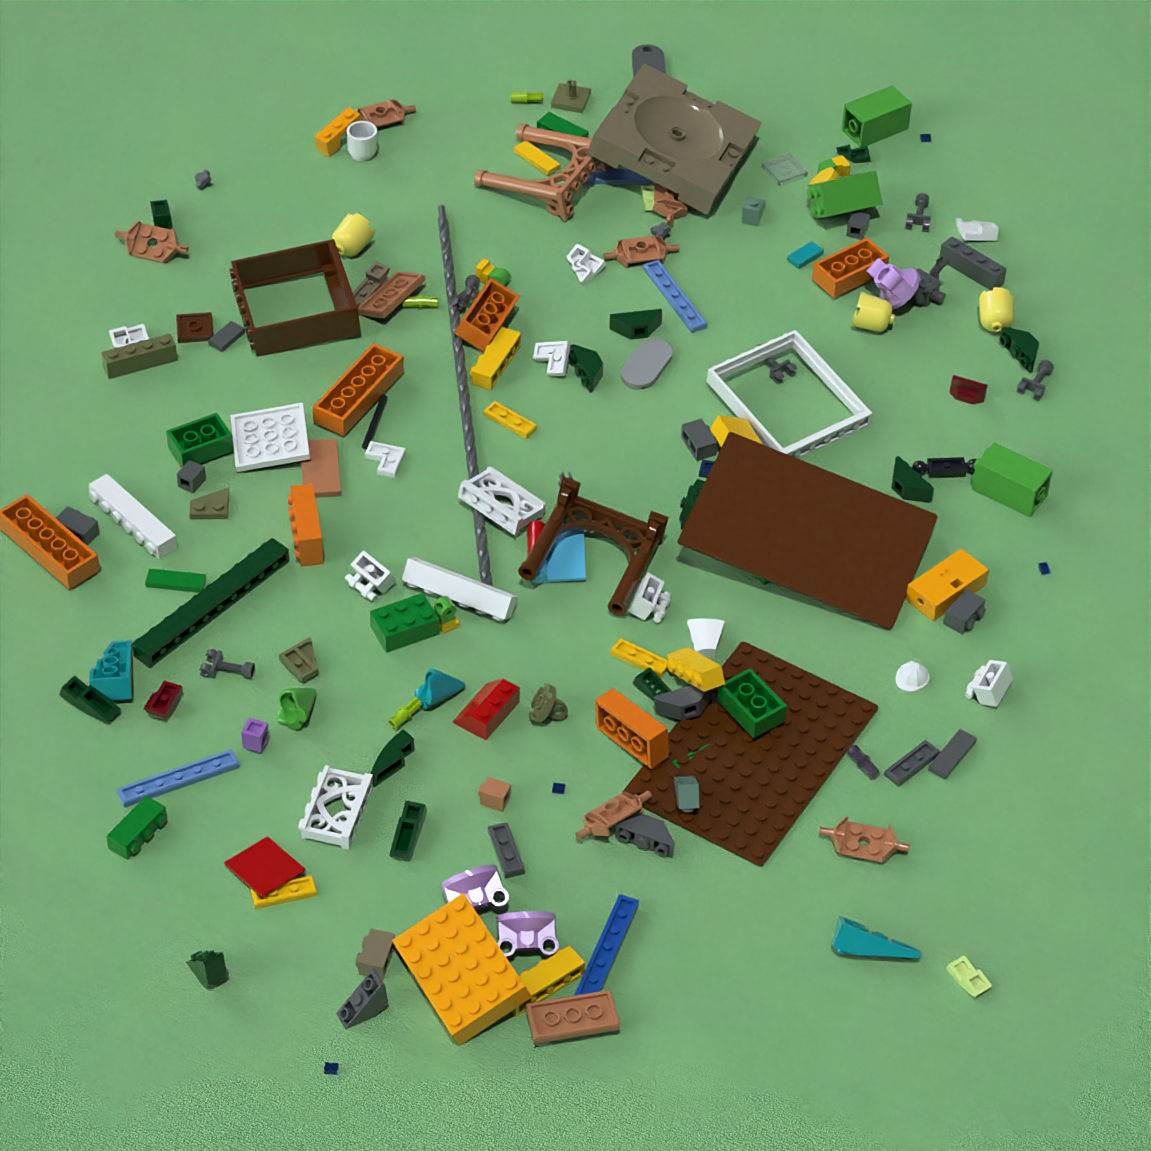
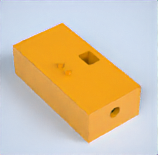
[906,548,989,622]

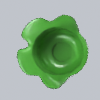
[277,688,316,730]

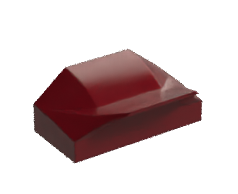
[949,375,988,405]
[143,680,183,719]

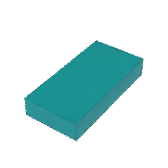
[787,241,824,269]

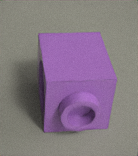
[241,718,269,753]

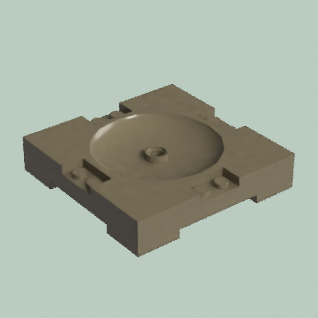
[587,63,762,215]

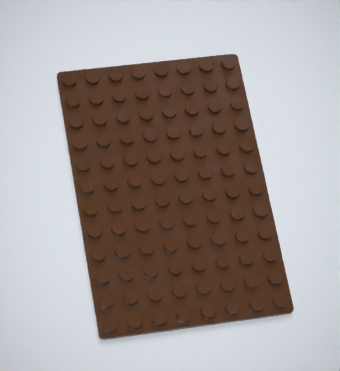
[678,432,938,630]
[622,642,878,867]

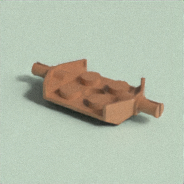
[357,100,416,128]
[652,182,688,225]
[115,221,189,263]
[603,235,679,269]
[575,790,652,840]
[819,816,910,863]

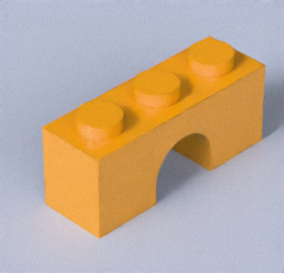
[314,107,362,157]

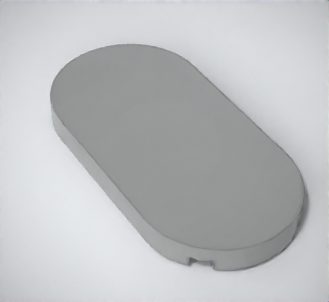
[621,339,673,389]

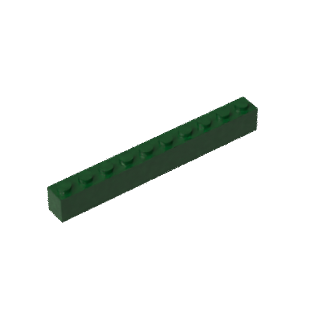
[132,538,289,668]

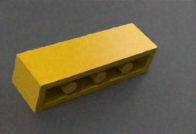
[470,327,521,390]
[666,647,725,692]
[511,945,585,1017]

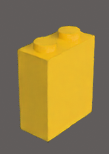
[710,415,763,447]

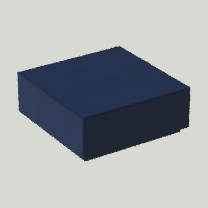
[699,459,715,478]

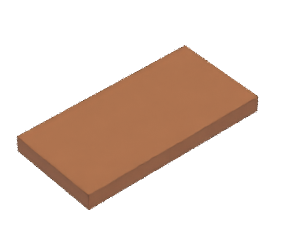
[358,271,426,318]
[301,439,341,497]
[526,990,620,1044]

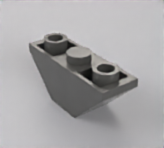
[654,685,712,721]
[615,814,675,859]
[336,969,388,1030]

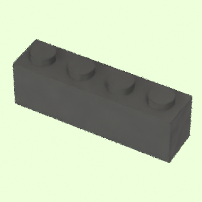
[939,236,1007,291]

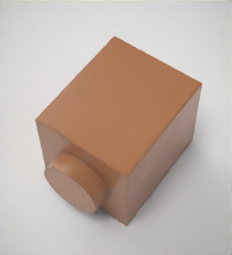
[478,777,511,812]

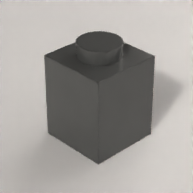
[846,211,870,240]
[177,460,206,494]

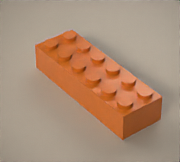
[313,343,404,436]
[0,494,100,590]

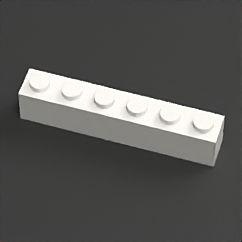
[89,474,177,559]
[402,557,518,621]

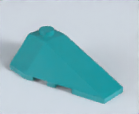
[89,640,132,701]
[832,915,922,958]

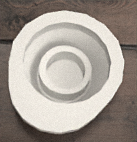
[895,660,930,692]

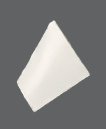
[956,218,999,241]
[566,244,606,284]
[109,324,149,348]
[687,618,725,659]

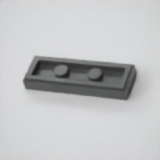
[928,729,977,780]
[884,740,940,787]
[488,822,525,879]

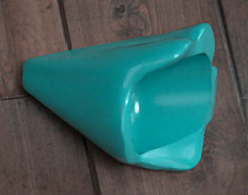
[414,669,465,709]

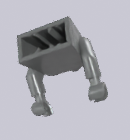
[907,256,949,307]

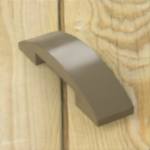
[353,261,390,307]

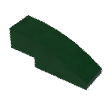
[150,199,173,243]
[59,675,121,723]
[371,729,414,788]
[389,800,427,860]

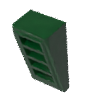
[633,667,672,701]

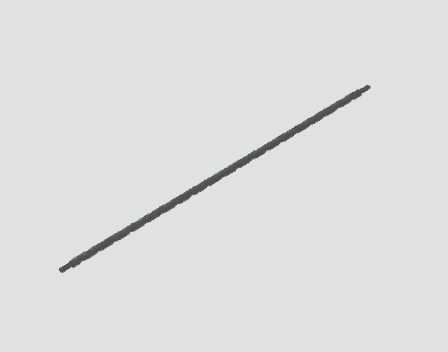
[438,205,493,614]

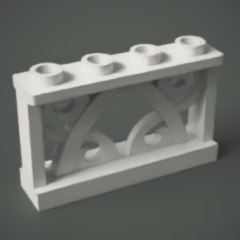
[458,466,546,535]
[298,765,373,850]

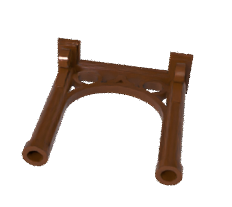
[518,476,669,616]

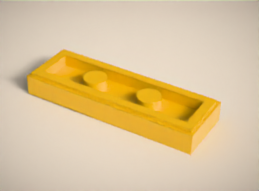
[514,140,560,176]
[483,401,538,439]
[610,638,668,678]
[250,875,317,909]

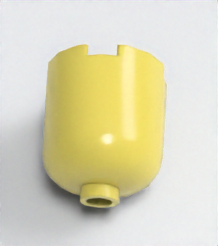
[332,213,375,257]
[979,287,1014,332]
[851,292,895,332]

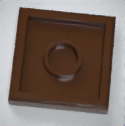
[176,312,213,343]

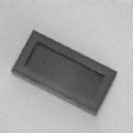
[208,321,245,352]

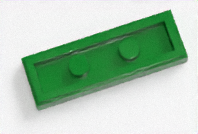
[145,568,206,592]

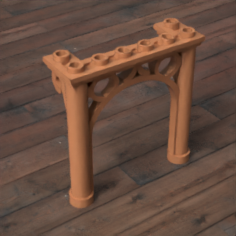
[474,123,612,221]

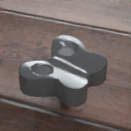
[194,169,211,190]
[650,222,671,238]

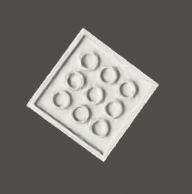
[230,403,310,472]

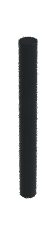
[362,395,388,450]

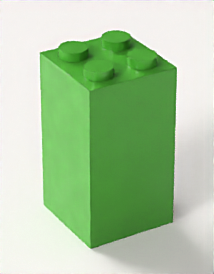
[841,85,912,147]
[807,171,883,218]
[971,442,1053,517]

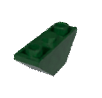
[609,309,662,340]
[999,327,1039,373]
[568,344,603,393]
[891,456,934,503]
[186,950,227,985]

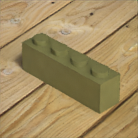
[101,334,177,379]

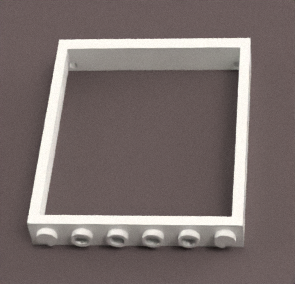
[706,330,872,459]

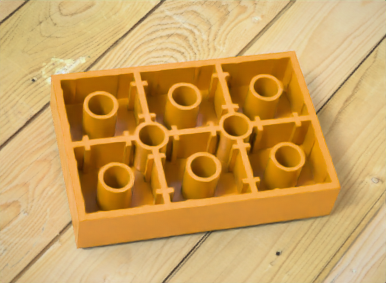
[392,893,532,1046]

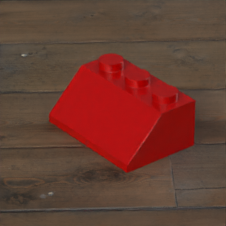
[453,679,520,740]

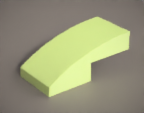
[641,185,654,211]
[946,955,992,997]

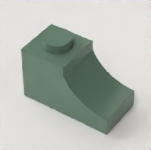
[742,197,766,227]
[674,776,699,812]

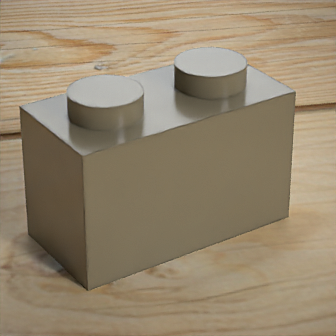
[356,928,396,980]

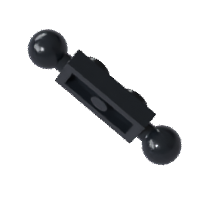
[912,457,977,477]

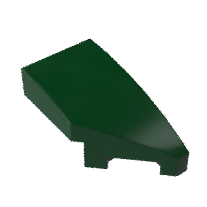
[836,144,871,163]

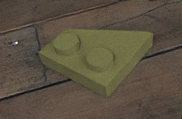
[189,488,229,519]
[279,637,318,683]

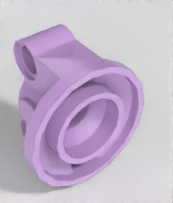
[867,258,920,310]
[441,865,508,911]
[496,911,559,959]

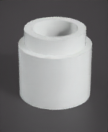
[347,121,377,161]

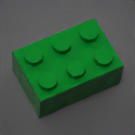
[166,413,234,467]
[370,593,440,653]
[717,668,787,738]

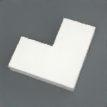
[533,341,570,377]
[365,441,406,478]

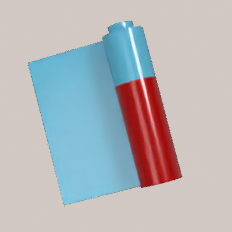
[527,520,586,584]

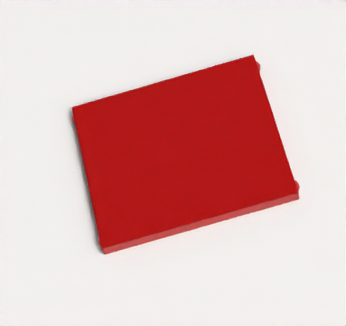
[224,836,306,898]

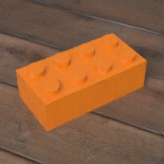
[812,238,890,298]
[454,278,520,352]
[287,484,323,567]
[595,688,669,769]

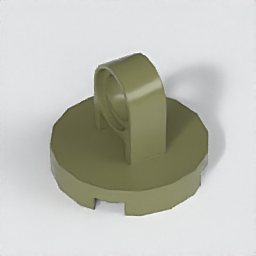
[529,683,568,723]

